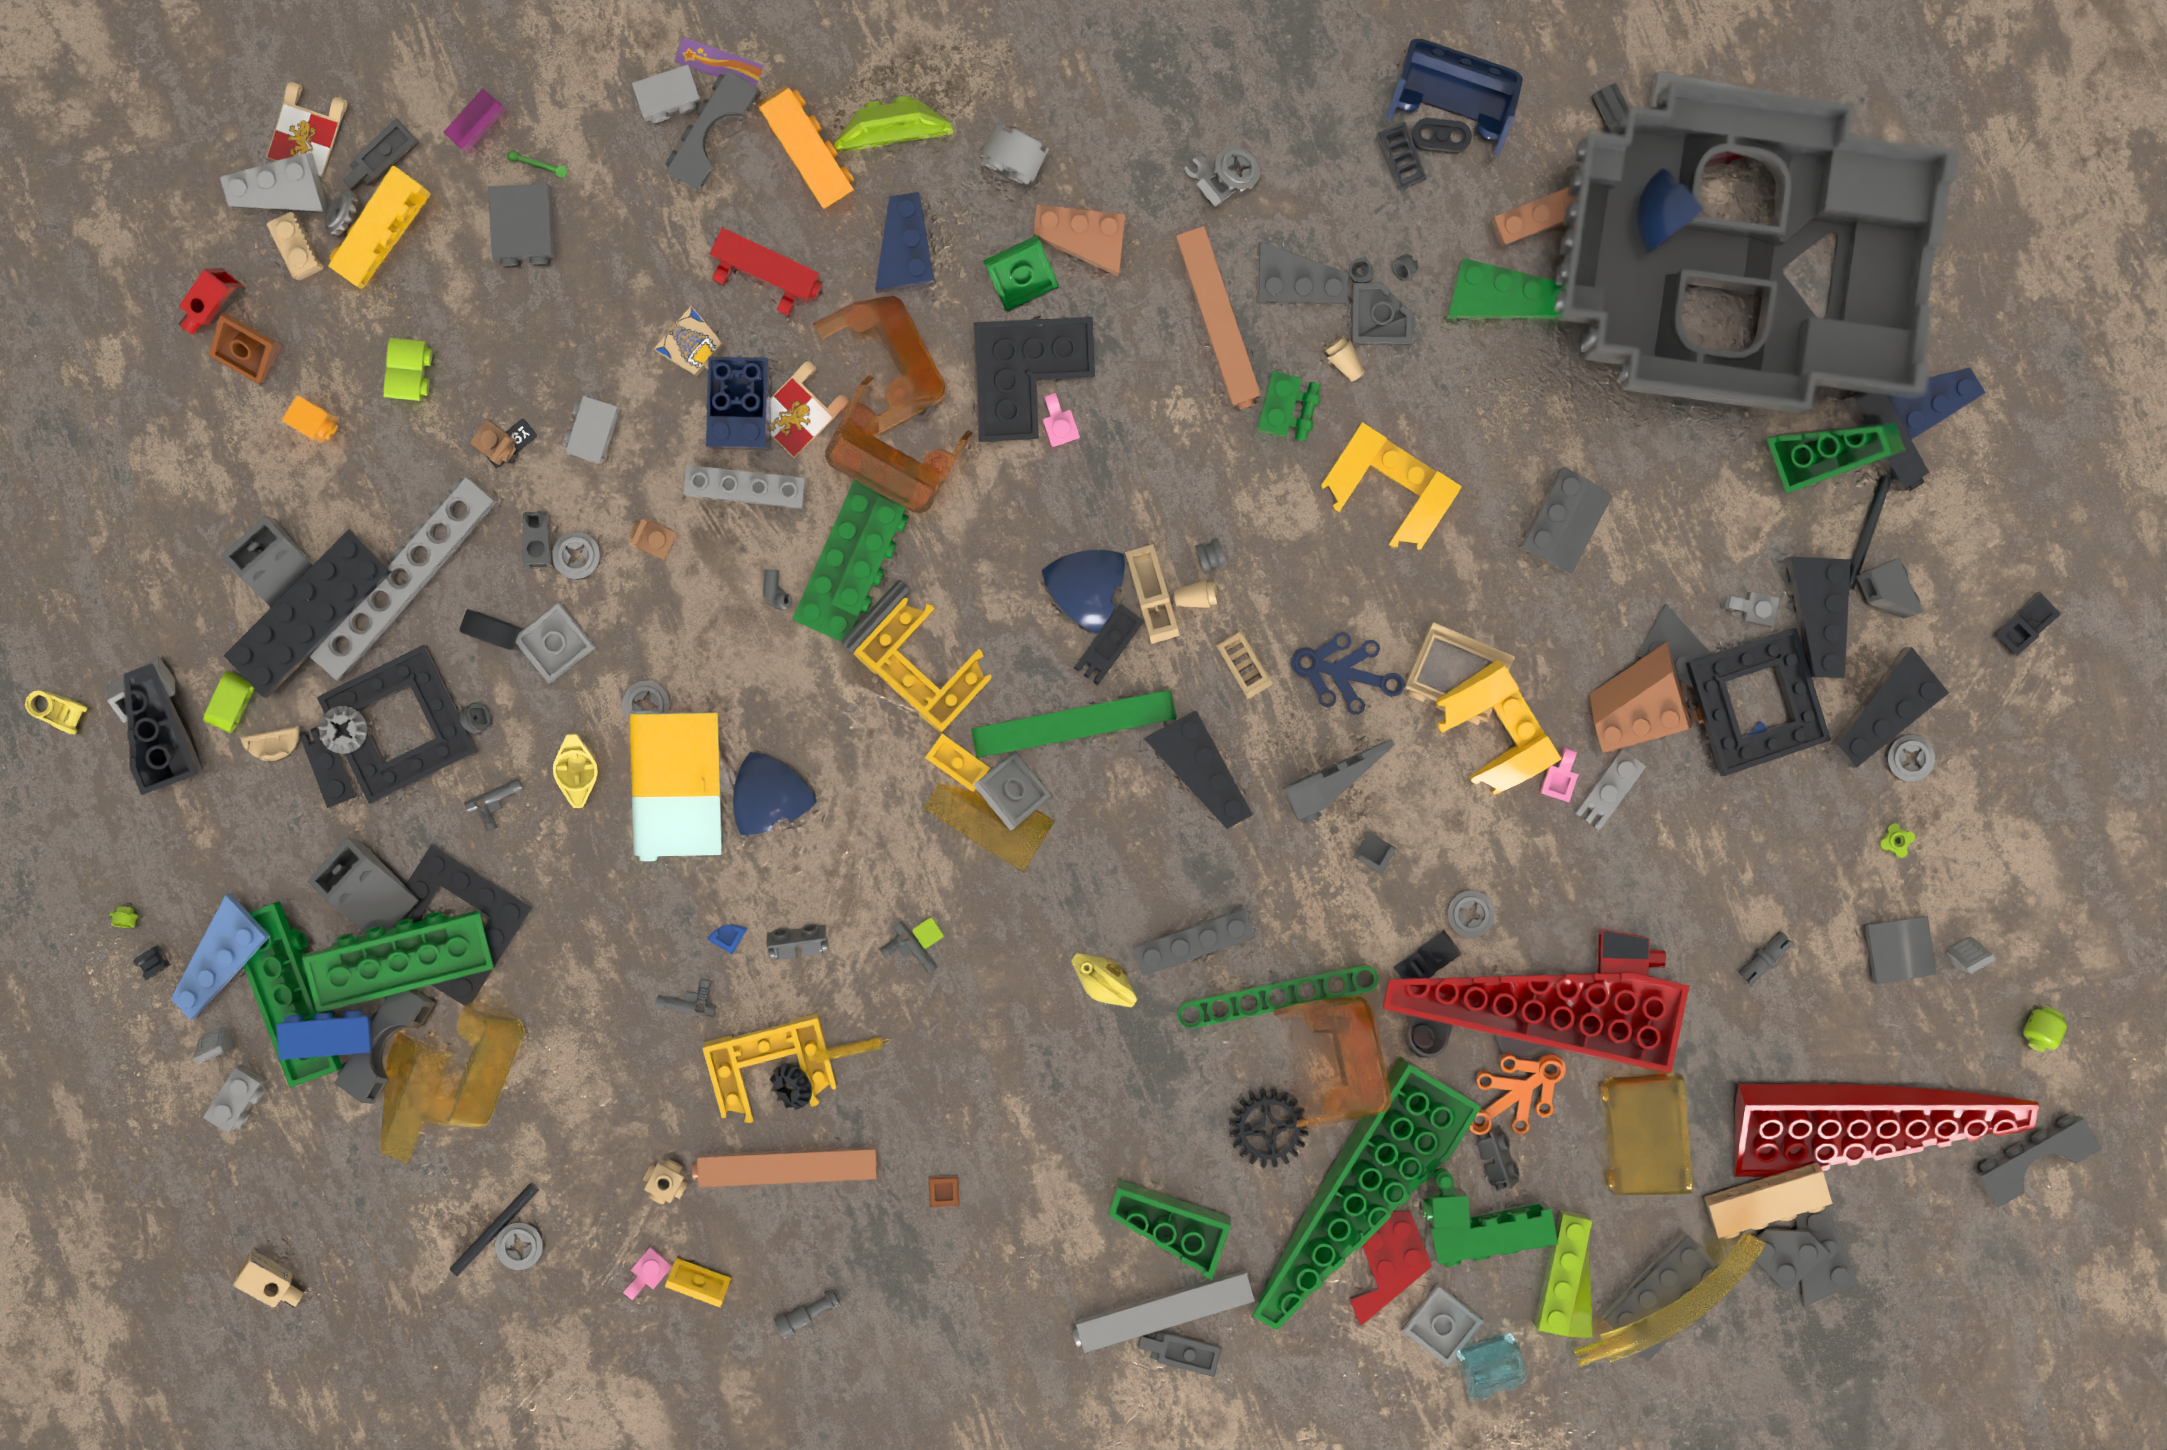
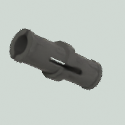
[1739,931,1794,986]

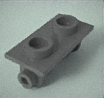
[767,924,829,961]
[1476,1126,1520,1190]

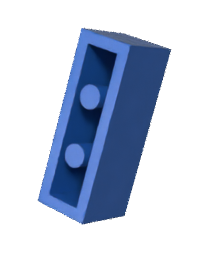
[277,1010,373,1060]

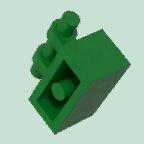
[1256,371,1321,442]
[1422,1168,1470,1228]

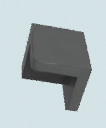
[1353,832,1396,874]

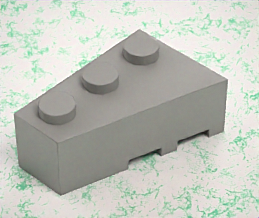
[220,153,329,211]

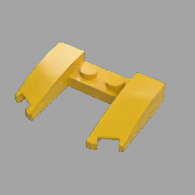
[1321,422,1462,550]
[853,597,992,734]
[1436,660,1561,795]
[702,1013,837,1123]

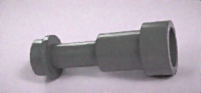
[774,1290,841,1339]

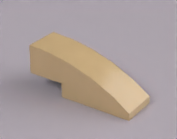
[1125,544,1180,644]

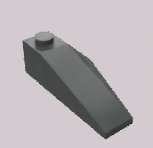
[1282,739,1395,823]

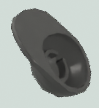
[1405,1015,1452,1058]

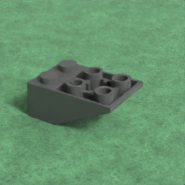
[221,516,314,607]
[307,838,420,934]

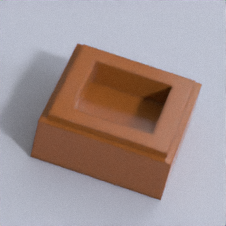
[929,1175,960,1207]

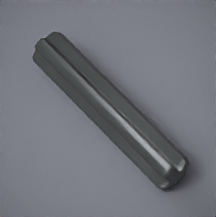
[842,580,910,653]

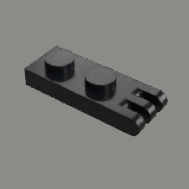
[1074,604,1144,686]
[299,727,357,808]

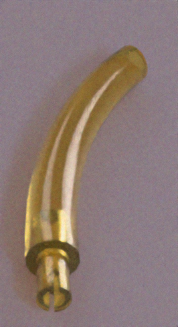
[1573,1233,1766,1368]

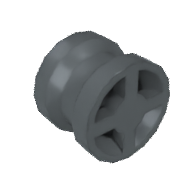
[1195,538,1227,573]

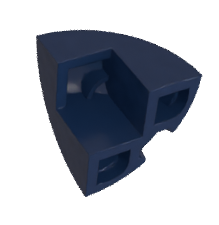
[1636,168,1704,253]
[1042,550,1125,633]
[733,752,817,835]

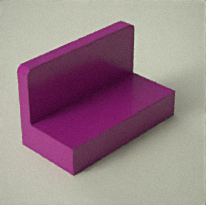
[443,88,506,153]

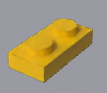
[925,733,990,792]
[665,1258,732,1307]

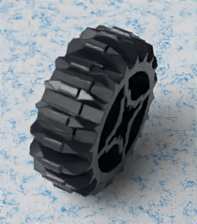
[1229,1087,1309,1168]

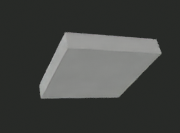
[515,601,597,684]
[973,751,1052,831]
[1401,1283,1484,1367]

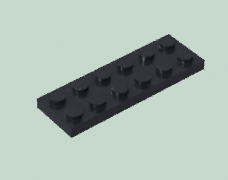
[223,529,392,698]

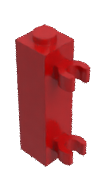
[710,227,823,316]

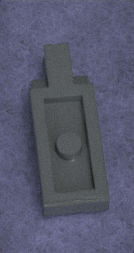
[343,118,418,191]
[1137,1331,1222,1377]

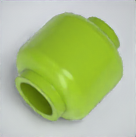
[2023,1006,2068,1052]

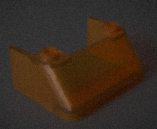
[813,296,946,437]
[825,375,973,513]
[1274,996,1392,1129]

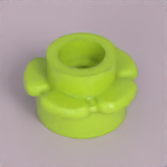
[109,906,139,928]

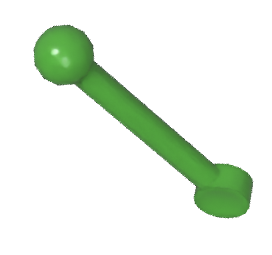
[507,150,568,178]

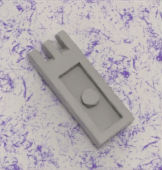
[1575,749,1647,831]

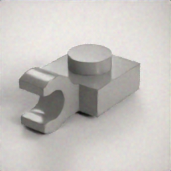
[1184,154,1237,206]
[1724,592,1780,627]

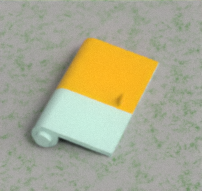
[629,711,722,861]

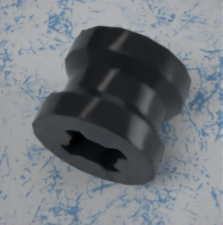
[133,945,171,981]

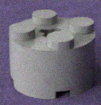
[980,122,1049,185]

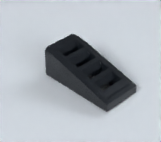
[1377,122,1427,190]

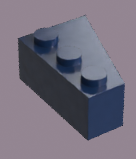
[875,192,935,294]
[1887,368,1986,440]

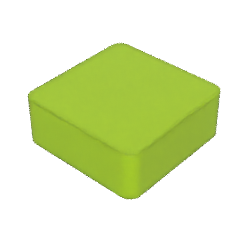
[912,917,944,949]

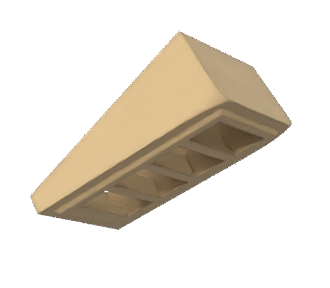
[1216,631,1273,699]

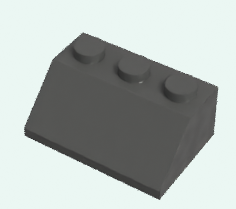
[1519,467,1612,575]

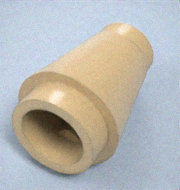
[1325,336,1366,382]
[1174,579,1218,608]

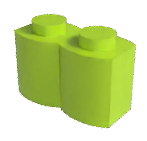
[384,338,432,401]

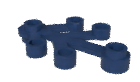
[1291,632,1405,715]

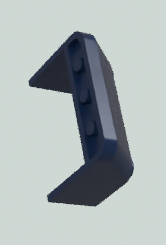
[1386,39,1523,156]

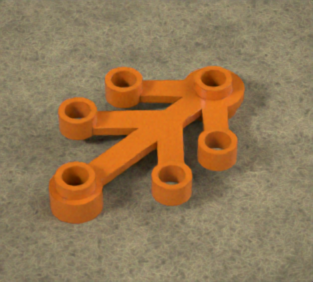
[1469,1053,1566,1135]

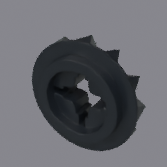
[769,1063,812,1110]

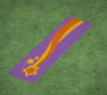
[674,37,764,87]

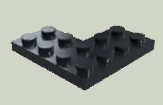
[973,317,1095,442]

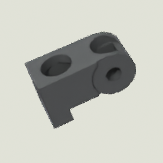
[522,511,553,569]

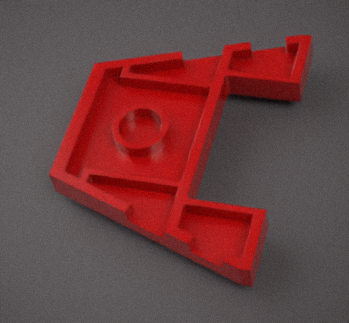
[1325,1210,1432,1325]

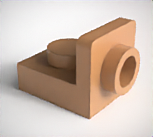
[469,419,517,465]
[629,517,677,560]

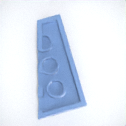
[171,894,270,1020]

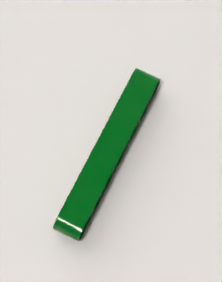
[971,690,1177,758]
[1177,964,1379,1028]

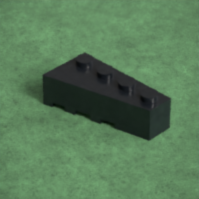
[1785,557,1851,678]
[1831,647,1949,768]
[1143,710,1253,829]

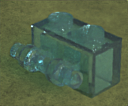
[1455,1333,1527,1401]

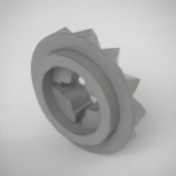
[1214,147,1260,192]
[325,190,358,236]
[552,531,600,579]
[622,681,670,720]
[318,706,367,754]
[1887,735,1935,782]
[1447,890,1495,938]
[495,1223,543,1270]

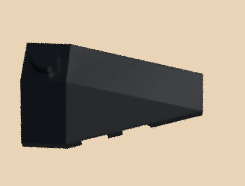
[123,663,202,795]

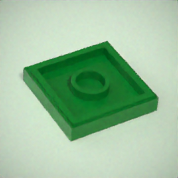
[983,235,1059,311]

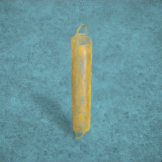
[808,1037,891,1062]

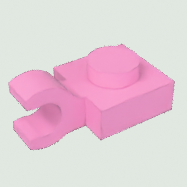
[1042,393,1080,447]
[1540,747,1579,802]
[623,1247,673,1300]

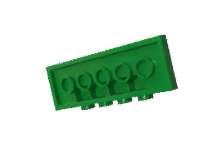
[792,457,918,642]
[243,901,343,1088]
[302,910,494,1013]

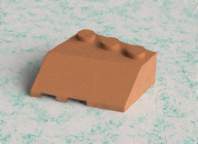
[1590,641,1692,753]

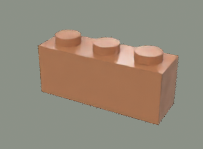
[1490,187,1573,248]

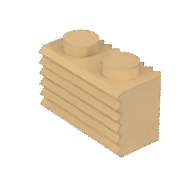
[267,212,324,281]

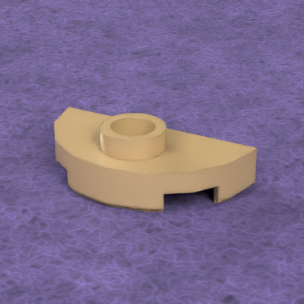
[240,726,300,761]

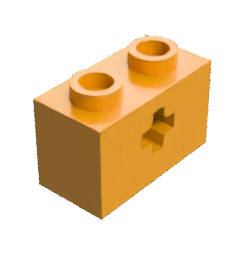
[282,395,338,443]

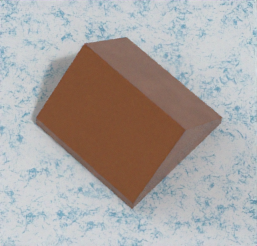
[208,312,283,385]

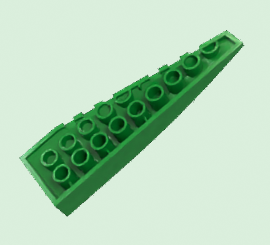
[1252,1056,1482,1330]

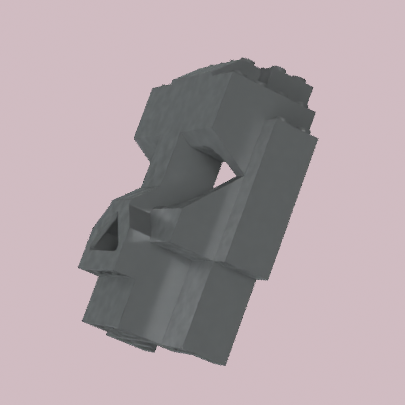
[1554,80,1960,414]

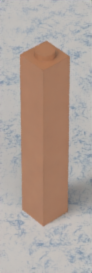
[1175,226,1261,410]
[692,1146,878,1187]

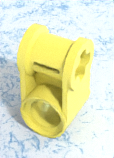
[25,690,88,735]

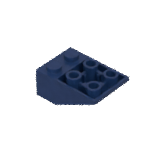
[706,357,771,450]

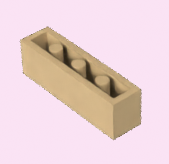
[1704,1162,1832,1239]

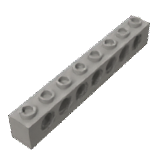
[310,477,497,681]

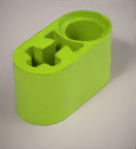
[203,670,254,733]

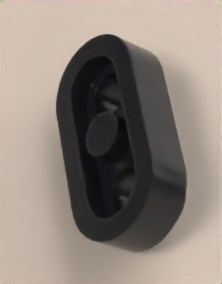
[1412,118,1472,152]

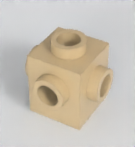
[643,1159,688,1204]

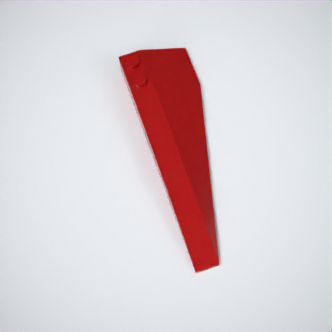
[1382,973,1689,1073]
[1734,1084,2039,1177]

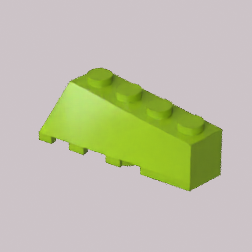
[1534,1210,1593,1338]

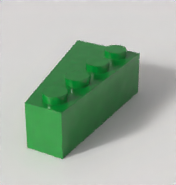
[1445,258,1561,319]
[1766,422,1905,494]
[1108,1179,1231,1281]
[1429,1202,1559,1267]

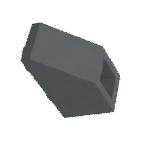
[1856,558,1923,619]

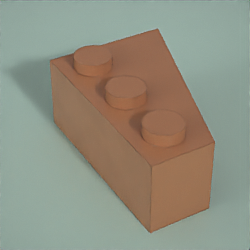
[1033,204,1125,277]

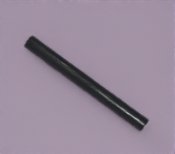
[1849,475,1892,590]
[449,1182,539,1277]

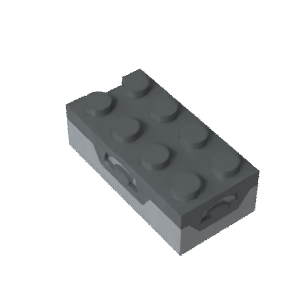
[1601,1231,1731,1362]

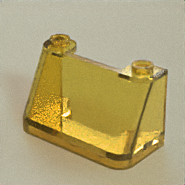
[419,1001,524,1130]
[1600,1071,1693,1196]

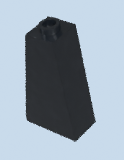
[1841,391,1930,491]

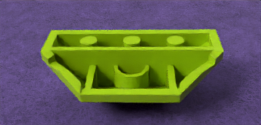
[834,96,953,153]

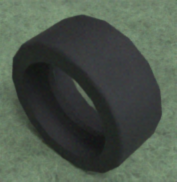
[459,609,520,650]

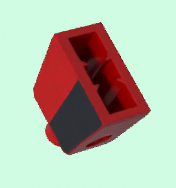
[179,268,245,335]
[1597,928,1666,976]

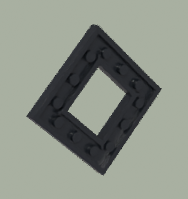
[1686,627,1831,776]
[317,645,478,804]
[403,844,533,1008]

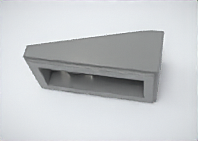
[1947,937,1996,974]
[193,1027,235,1064]

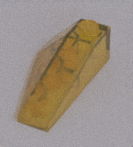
[923,783,1055,872]
[380,1032,454,1164]

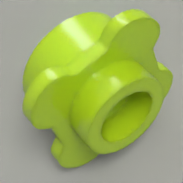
[1880,823,1915,858]

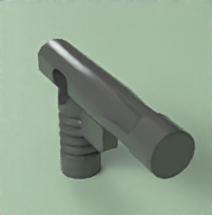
[464,779,523,831]
[879,920,938,974]
[655,979,716,1017]

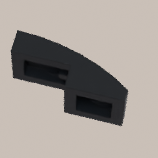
[1997,592,2061,656]
[1394,929,1461,979]

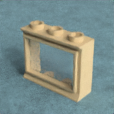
[1404,622,1515,725]

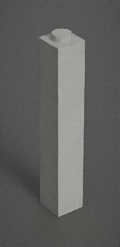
[1072,1269,1255,1353]

